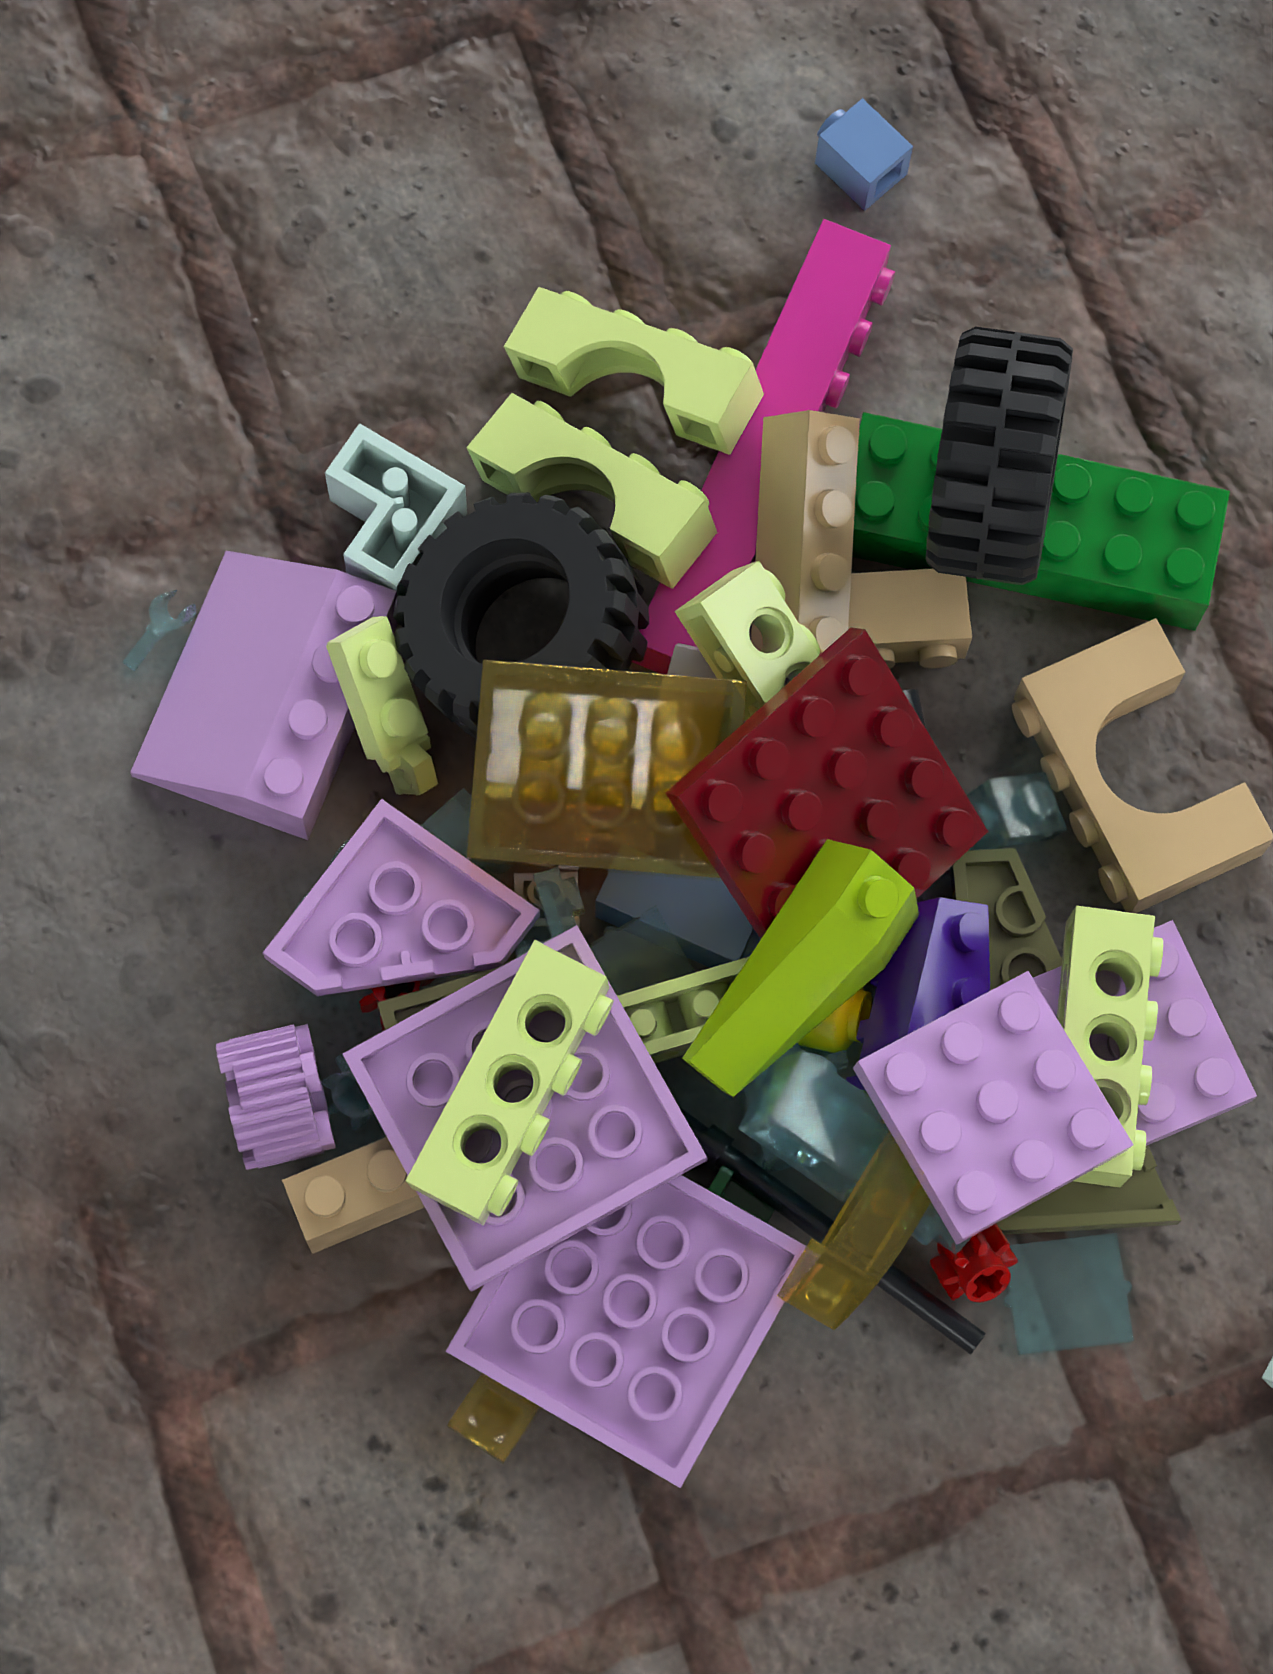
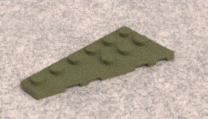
[950,848,1182,1235]

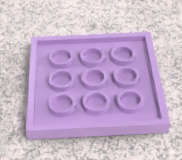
[343,925,707,1291]
[446,1175,813,1488]

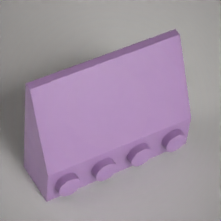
[130,551,398,840]

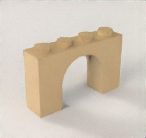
[1012,618,1273,913]

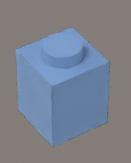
[815,98,913,211]

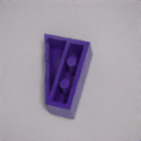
[842,897,990,1099]

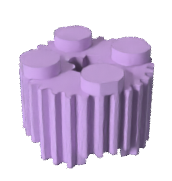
[216,1024,336,1170]

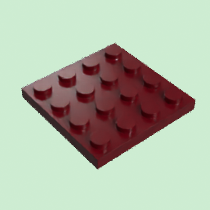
[665,627,989,939]

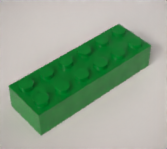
[852,412,1230,631]

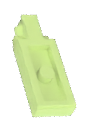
[326,616,438,796]

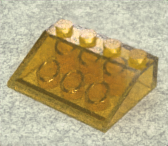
[467,660,747,882]

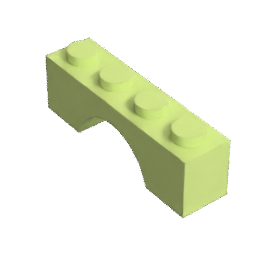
[504,287,764,455]
[466,393,718,589]

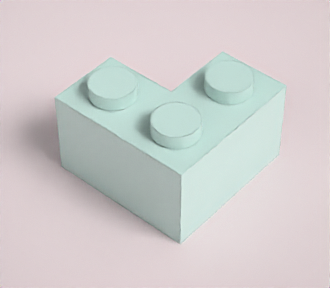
[325,423,467,596]

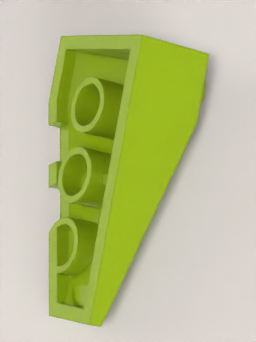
[682,839,919,1097]

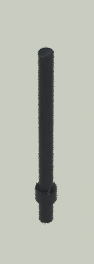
[679,1106,986,1355]

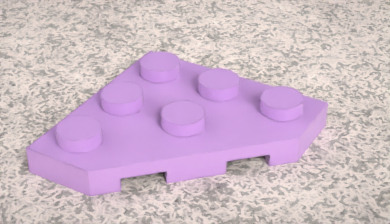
[263,799,540,996]

